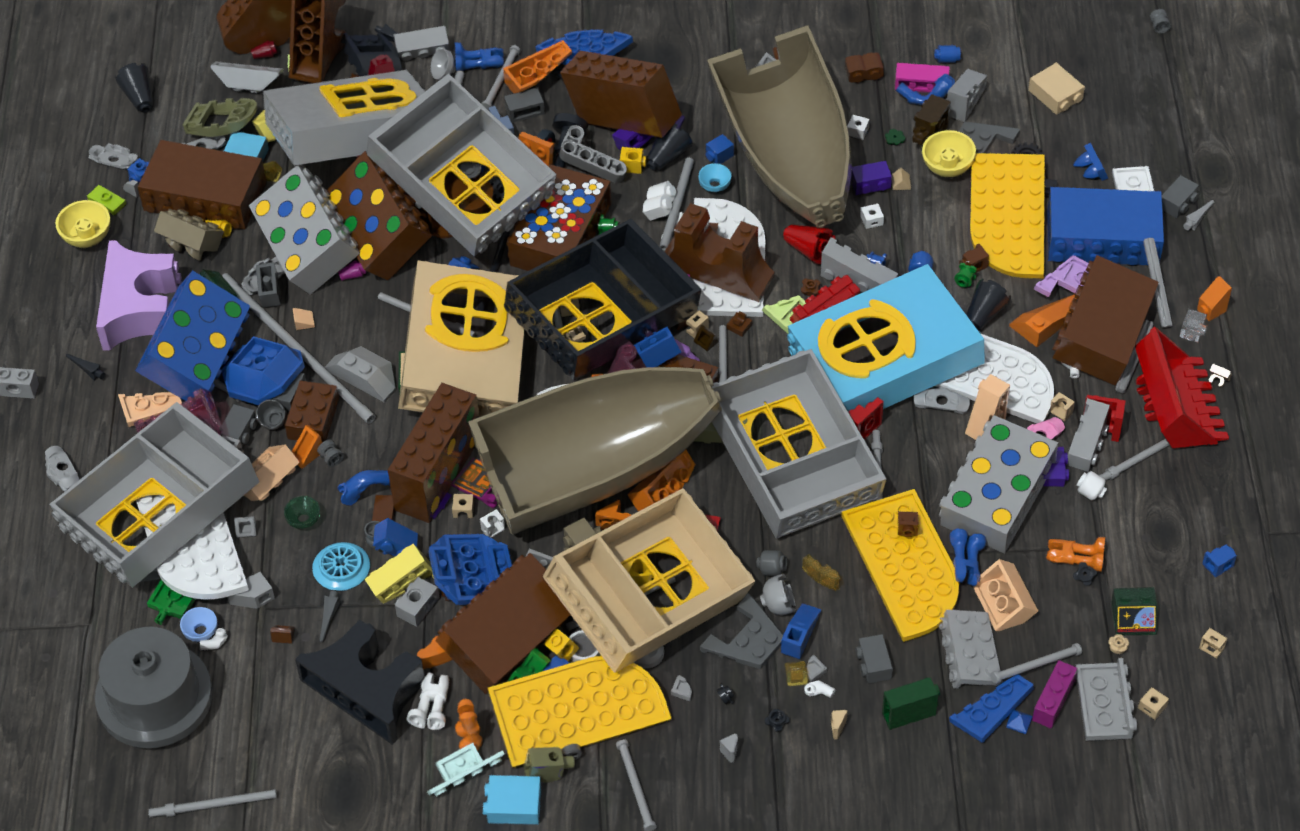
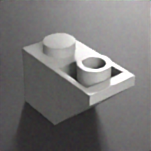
[227,572,275,609]

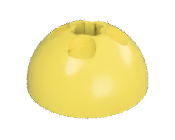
[922,130,976,177]
[56,200,110,248]

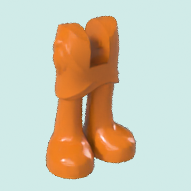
[1046,537,1105,572]
[455,699,482,751]

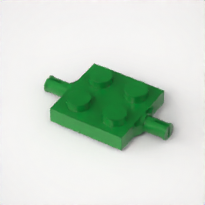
[147,579,196,625]

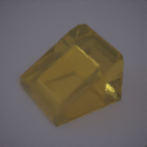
[263,161,282,182]
[784,661,808,686]

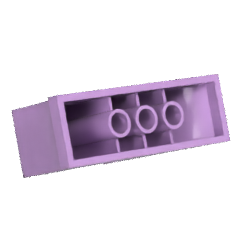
[96,241,182,350]

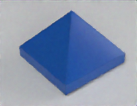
[1006,710,1033,734]

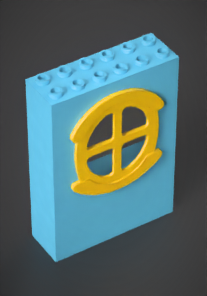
[787,264,985,412]

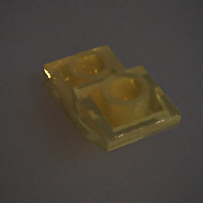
[802,554,840,591]

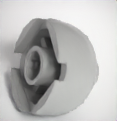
[760,574,796,615]

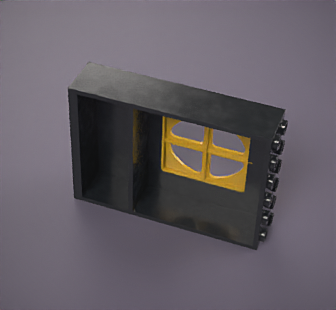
[504,219,702,381]

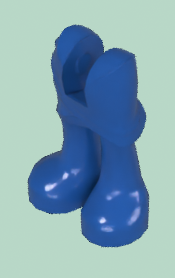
[455,43,504,72]
[950,529,986,586]

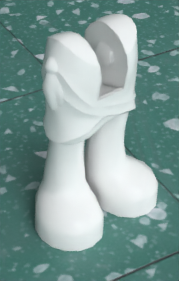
[407,673,449,730]

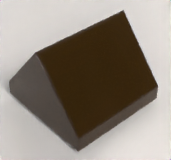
[693,325,718,351]

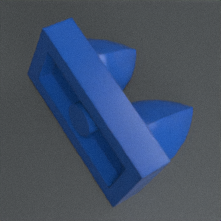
[1073,143,1108,181]

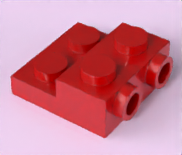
[848,397,884,440]

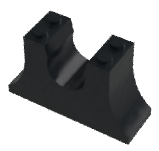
[295,620,424,745]

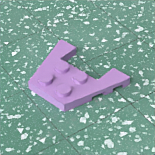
[1034,255,1088,297]

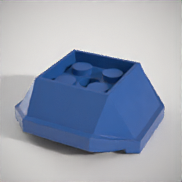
[221,336,305,405]
[428,534,512,605]

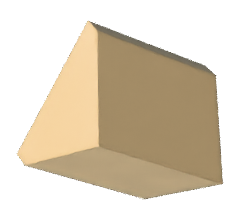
[891,168,911,190]

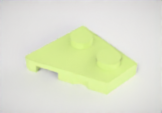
[762,295,806,334]

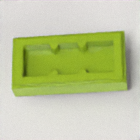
[87,185,126,215]

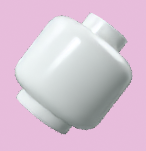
[1076,471,1107,500]

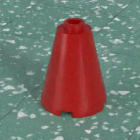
[783,225,835,264]

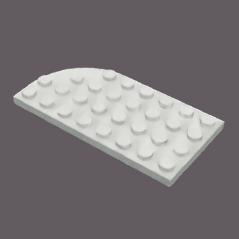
[690,198,765,317]
[935,334,1054,423]
[136,495,249,599]

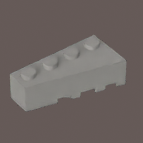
[821,237,898,292]

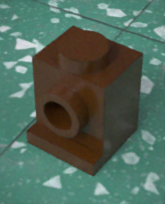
[959,244,989,273]

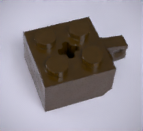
[912,94,951,145]

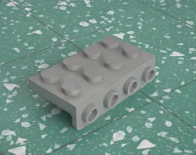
[939,610,1003,689]
[1075,658,1137,741]

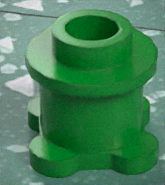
[598,214,619,235]
[954,263,977,287]

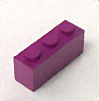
[1032,660,1078,729]

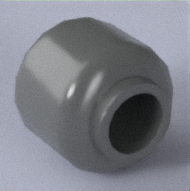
[756,550,787,576]

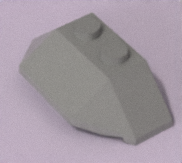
[211,61,283,93]
[324,346,396,403]

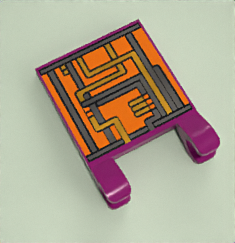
[452,458,497,508]

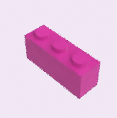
[895,63,949,93]

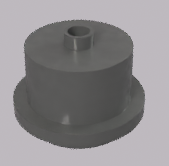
[95,627,213,748]

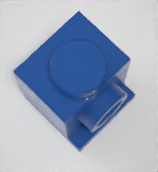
[1202,545,1237,578]

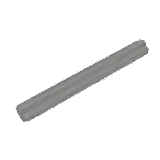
[1143,238,1172,328]
[1115,320,1153,394]

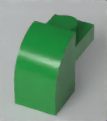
[507,648,551,682]

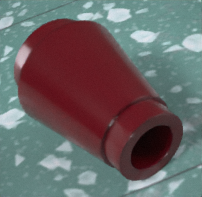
[251,40,278,59]

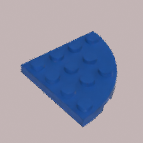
[536,30,633,65]

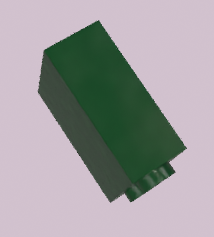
[882,677,940,730]

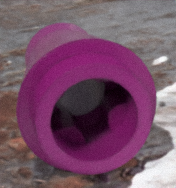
[338,260,366,281]

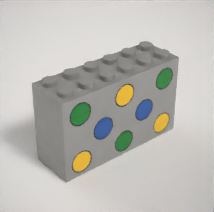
[249,165,360,294]
[939,415,1058,554]

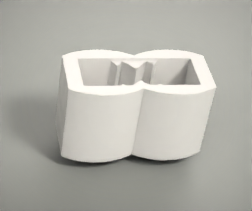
[643,181,676,220]

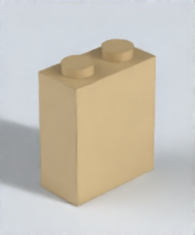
[1029,63,1085,115]

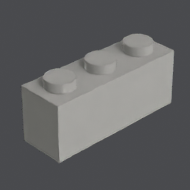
[394,26,449,61]

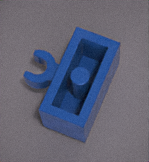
[634,327,681,368]
[373,518,418,556]

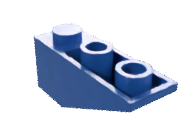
[781,603,821,659]

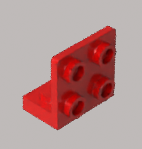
[1083,395,1125,442]

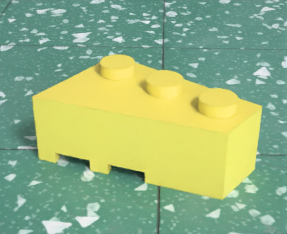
[365,544,434,604]

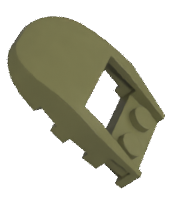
[183,98,258,137]

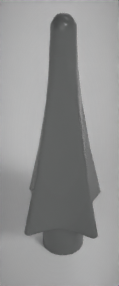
[319,591,340,642]

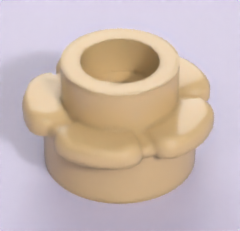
[1108,634,1129,654]

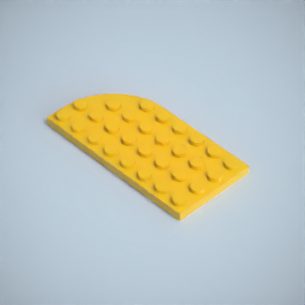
[970,153,1044,278]
[841,489,959,642]
[488,656,671,768]

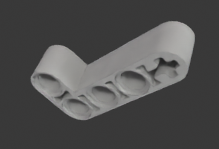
[559,125,627,183]

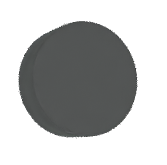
[561,744,582,761]

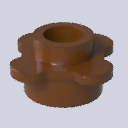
[801,278,820,296]

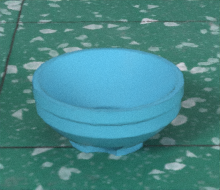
[698,163,731,192]

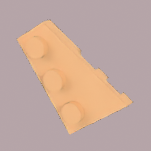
[118,392,183,427]

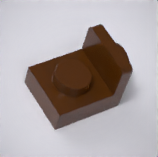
[898,511,919,537]

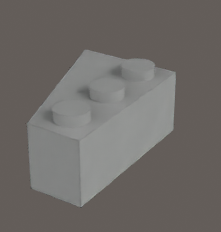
[946,69,987,122]
[1066,398,1110,472]

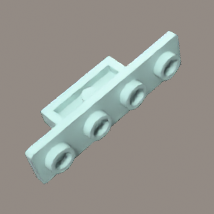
[427,743,504,796]

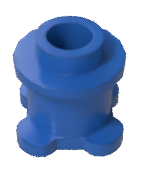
[866,251,887,266]

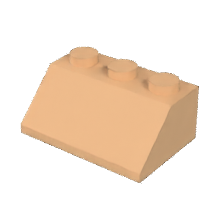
[244,444,299,501]
[973,559,1038,631]

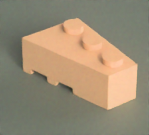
[965,374,1010,440]

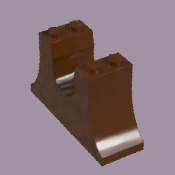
[289,0,347,83]
[665,203,775,302]

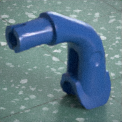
[896,74,955,105]
[337,470,390,505]

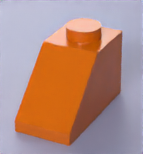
[1197,276,1232,321]

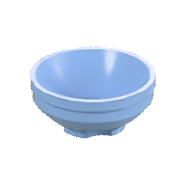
[180,607,217,642]

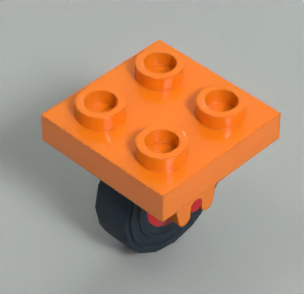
[519,129,555,167]

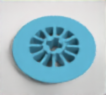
[312,542,370,591]

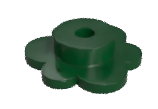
[885,129,905,145]

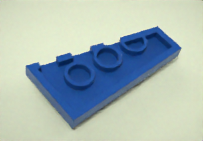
[949,674,1034,743]

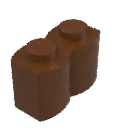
[845,52,883,82]

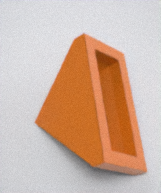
[291,425,322,468]

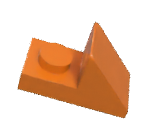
[595,500,631,527]

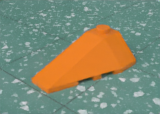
[503,40,572,93]
[1009,295,1076,347]
[628,450,695,511]

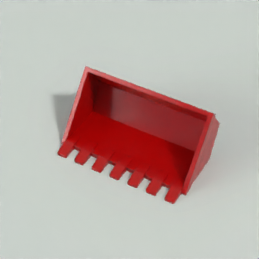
[1135,327,1229,448]

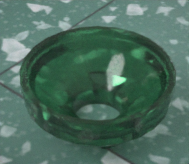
[284,496,320,529]

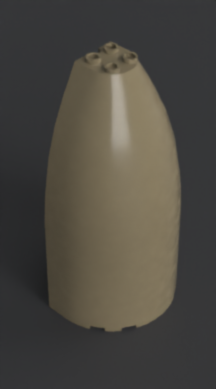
[707,25,852,228]
[468,367,722,535]

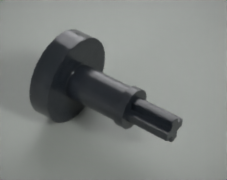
[552,113,589,168]

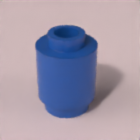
[934,45,961,63]

